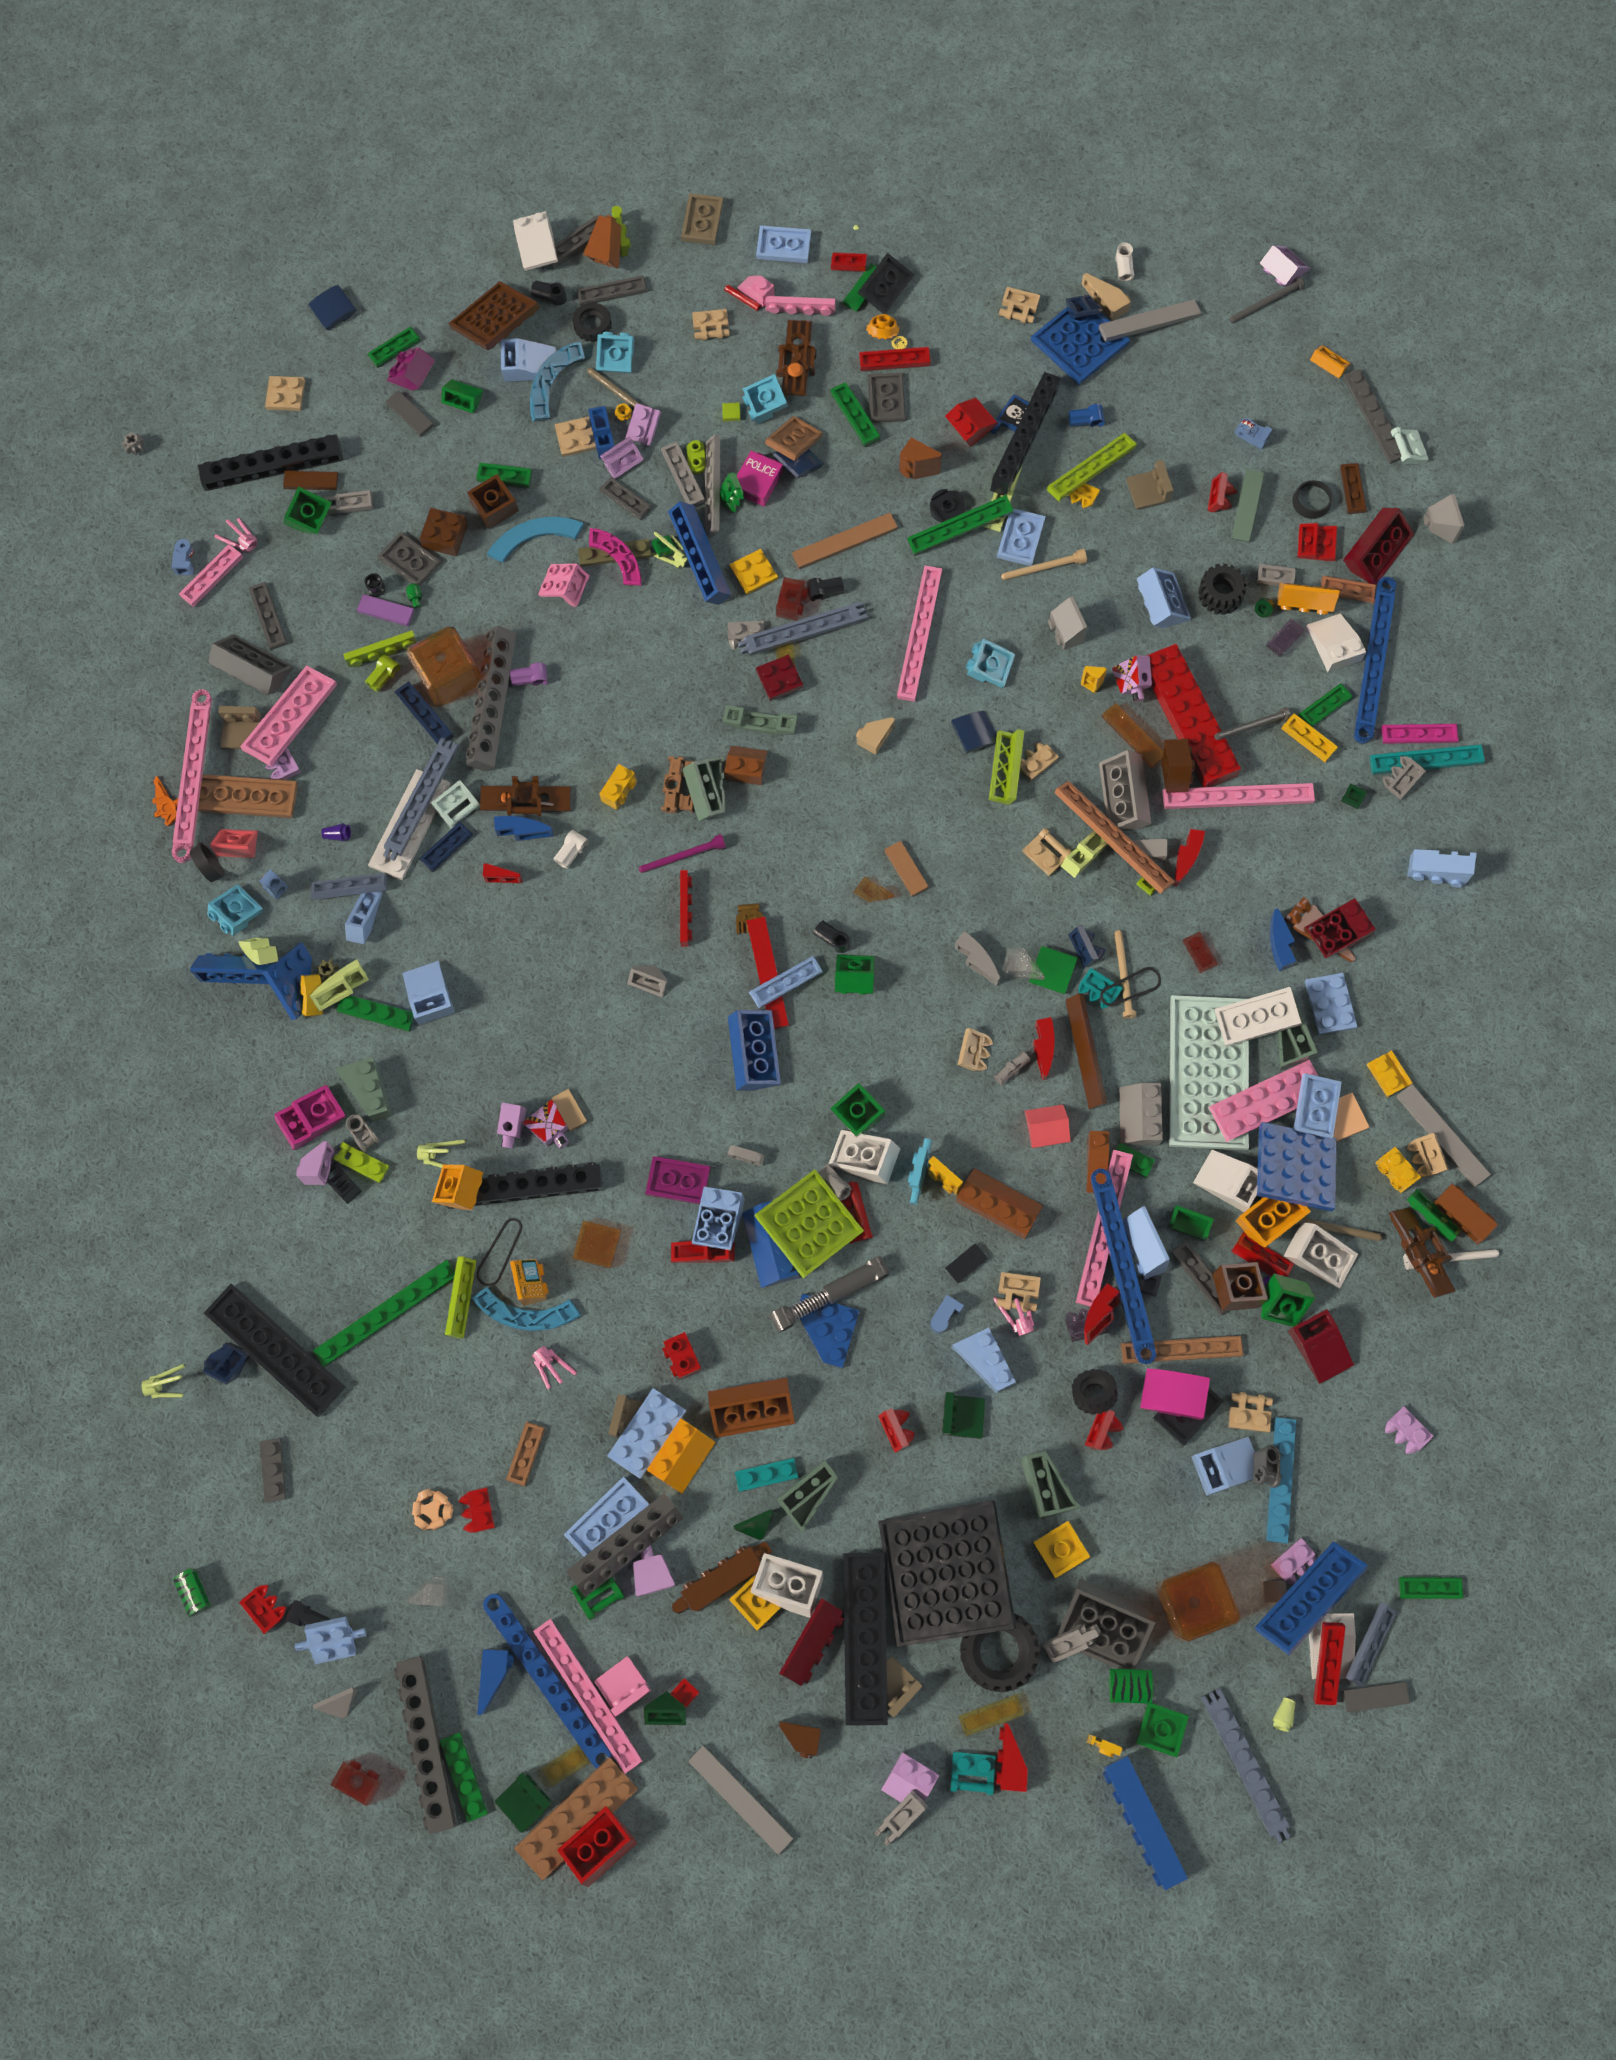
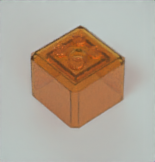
[406,626,481,707]
[1155,1562,1240,1642]

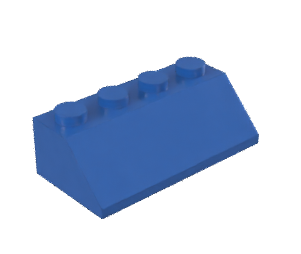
[190,953,274,984]
[728,1010,781,1091]
[742,1201,799,1288]

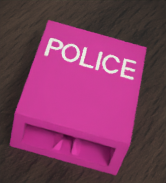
[737,451,783,506]

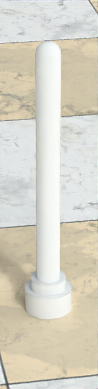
[1403,1249,1499,1270]

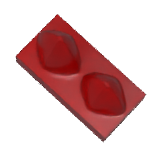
[1207,472,1237,512]
[878,1408,915,1453]
[1085,1409,1124,1450]

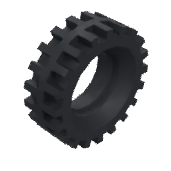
[960,1613,1041,1692]

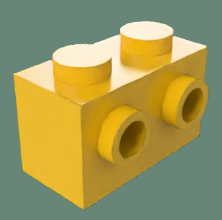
[599,764,637,810]
[1375,1147,1421,1193]

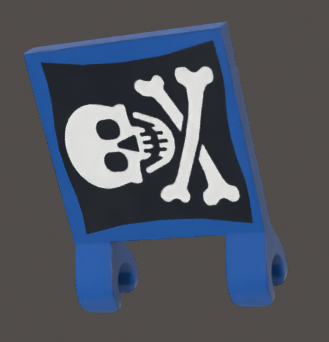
[990,394,1029,434]

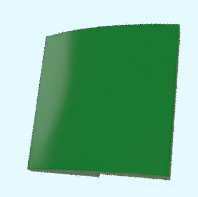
[1029,945,1077,994]

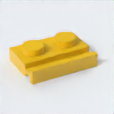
[1367,1050,1412,1097]
[1086,1734,1122,1758]

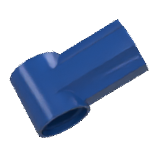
[1069,404,1105,428]

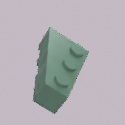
[682,756,725,821]
[1277,1000,1318,1071]
[336,1057,391,1121]

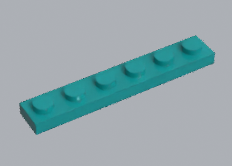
[1369,744,1485,775]

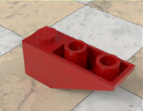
[996,1723,1028,1792]

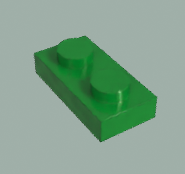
[1116,1143,1155,1178]

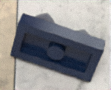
[1068,925,1106,968]

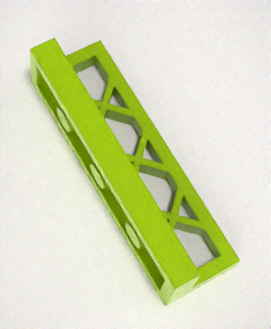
[989,729,1024,805]

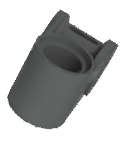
[1253,1446,1281,1488]

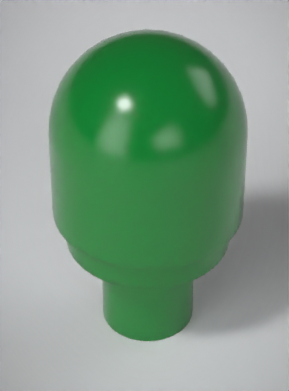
[406,583,422,609]

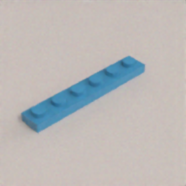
[1266,1417,1296,1544]

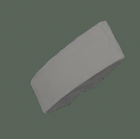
[955,931,1000,986]

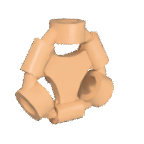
[412,1488,453,1531]

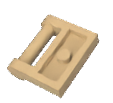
[1022,828,1072,876]

